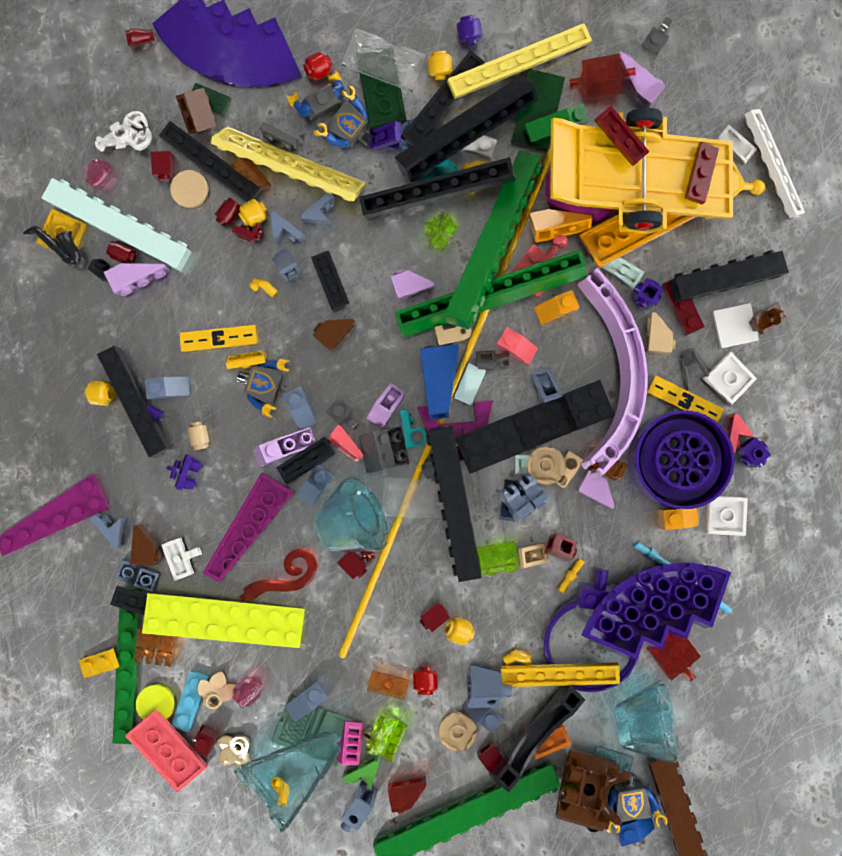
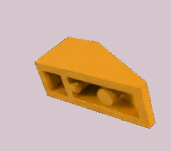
[530,209,592,243]

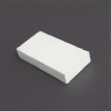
[716,125,757,165]

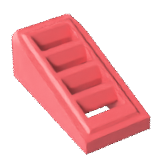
[327,424,363,462]

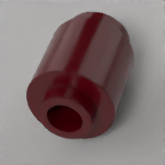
[214,197,241,227]
[106,241,137,264]

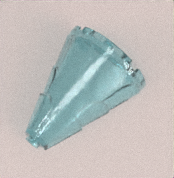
[234,731,341,833]

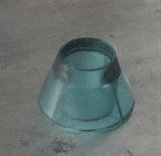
[314,477,388,552]
[615,680,679,764]

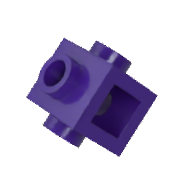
[632,278,664,308]
[736,437,771,468]

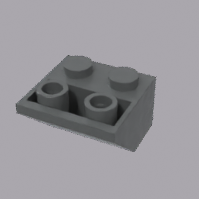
[358,427,409,473]

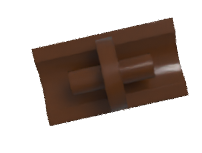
[749,302,787,335]

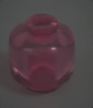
[84,158,113,187]
[232,678,261,708]

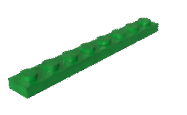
[112,587,141,744]

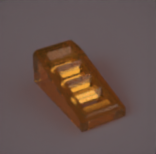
[231,157,271,189]

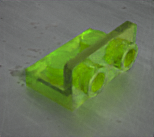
[477,541,519,576]
[365,714,408,762]

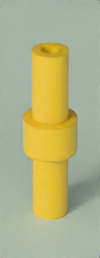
[557,558,585,594]

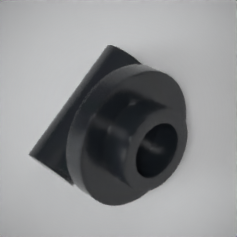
[88,258,110,281]

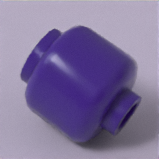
[456,15,483,46]

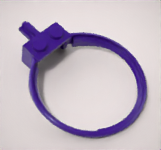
[543,568,639,692]

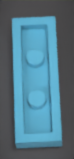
[171,670,210,733]

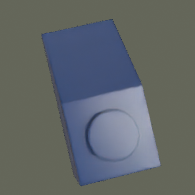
[614,818,655,847]

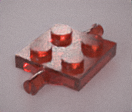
[570,53,636,101]
[646,634,701,682]

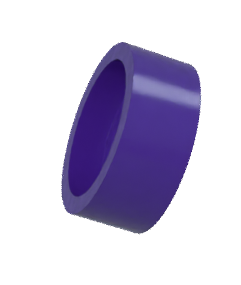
[628,410,735,509]

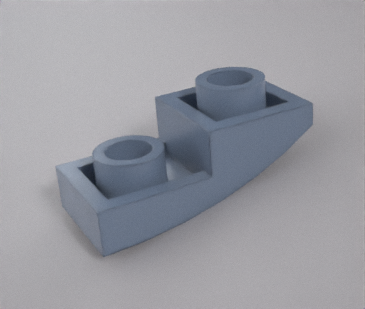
[115,559,159,592]

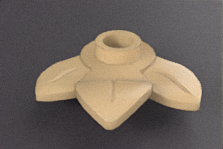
[197,671,237,709]
[216,735,250,770]

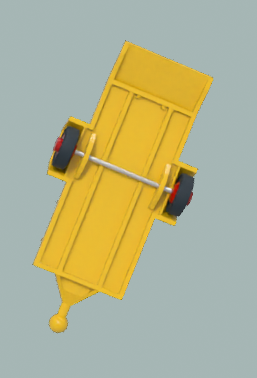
[550,108,765,234]

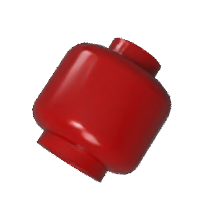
[303,51,333,81]
[413,666,438,695]

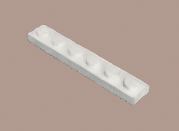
[745,109,805,218]

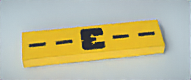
[179,325,258,352]
[647,375,724,423]

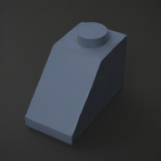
[272,249,302,282]
[145,376,191,400]
[283,387,318,431]
[284,682,328,723]

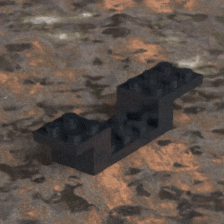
[455,380,615,474]

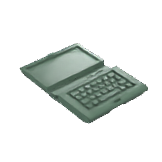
[271,696,353,766]

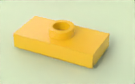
[226,350,267,369]

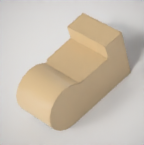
[434,325,471,347]
[555,449,583,489]

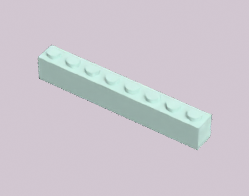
[41,178,192,272]

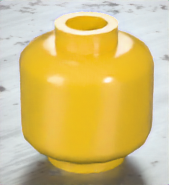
[428,51,453,81]
[238,199,268,228]
[84,380,116,405]
[444,617,475,645]

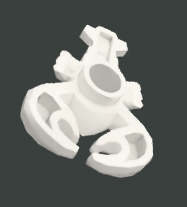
[95,111,152,152]

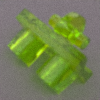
[424,213,458,250]

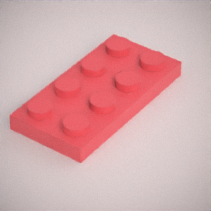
[125,708,208,792]

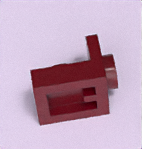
[232,222,264,245]

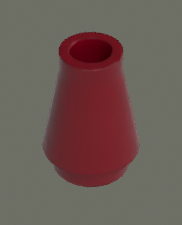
[125,28,155,47]

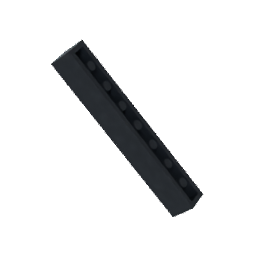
[394,75,538,182]
[359,157,516,219]
[426,424,482,582]

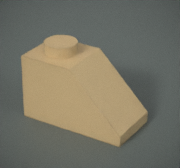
[645,312,676,355]

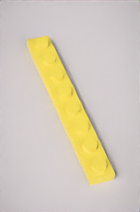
[447,23,592,99]

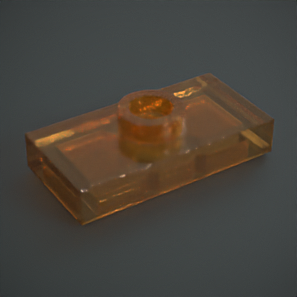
[367,670,409,700]

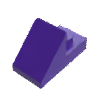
[370,121,401,150]

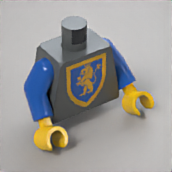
[286,70,345,120]
[314,85,373,148]
[236,359,290,418]
[606,772,668,834]

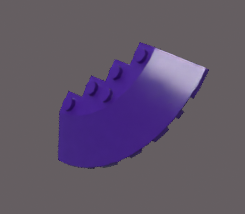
[152,0,302,88]
[581,563,731,660]

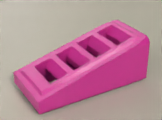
[336,721,363,765]

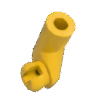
[249,278,278,297]
[502,649,532,666]
[270,776,290,806]

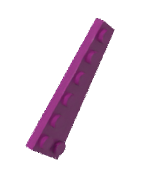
[203,473,295,582]
[0,474,110,556]

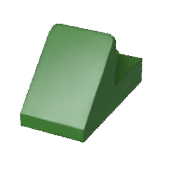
[342,755,380,790]

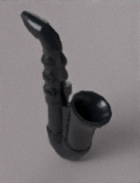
[23,226,81,266]

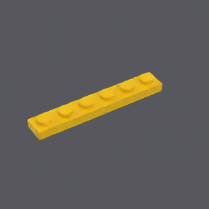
[501,662,620,687]

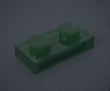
[192,82,231,116]

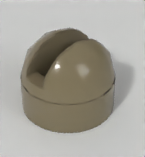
[362,726,378,744]

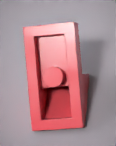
[726,414,754,453]

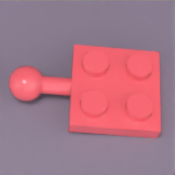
[510,235,568,298]

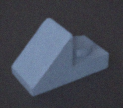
[300,193,335,225]
[270,211,305,244]
[531,367,563,403]
[297,464,334,506]
[90,514,126,549]
[462,700,504,733]

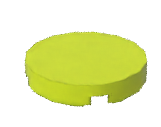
[136,684,176,719]

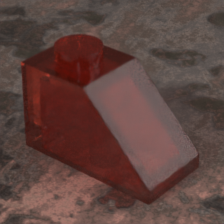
[387,776,427,814]

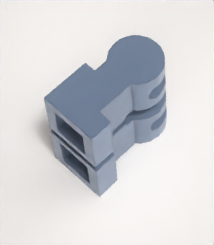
[499,473,551,524]

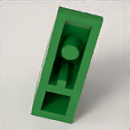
[524,103,589,143]

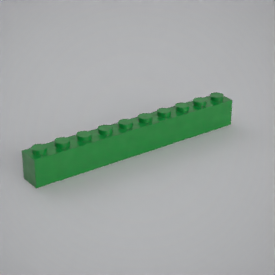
[444,150,544,330]
[395,249,587,338]
[373,759,561,856]

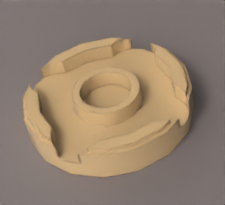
[170,170,209,209]
[527,446,566,485]
[438,712,477,752]

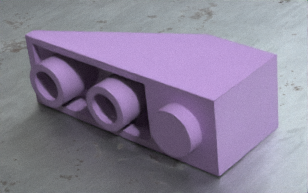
[615,51,665,108]
[104,263,170,296]
[253,427,316,468]

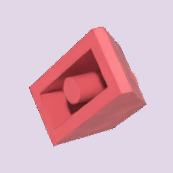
[496,327,538,365]

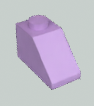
[391,270,434,301]
[367,383,406,429]
[576,469,615,509]

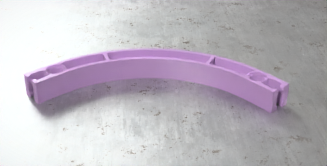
[577,267,648,478]

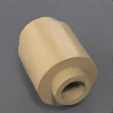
[187,422,210,450]

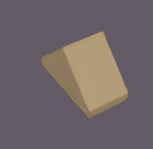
[516,543,548,568]

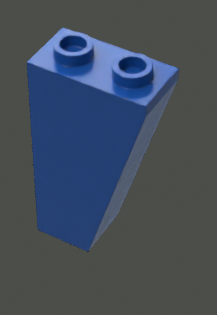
[420,343,459,420]

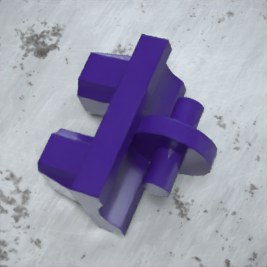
[166,454,201,490]

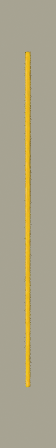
[338,146,551,658]

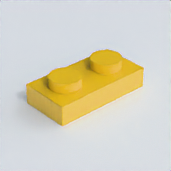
[78,648,119,678]

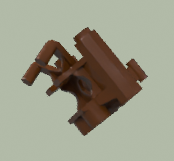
[555,748,630,831]

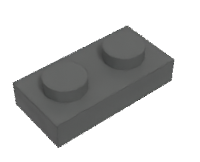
[260,122,299,151]

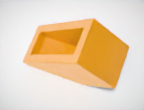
[534,290,580,325]
[658,508,699,530]

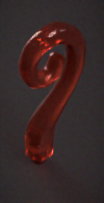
[239,549,317,602]

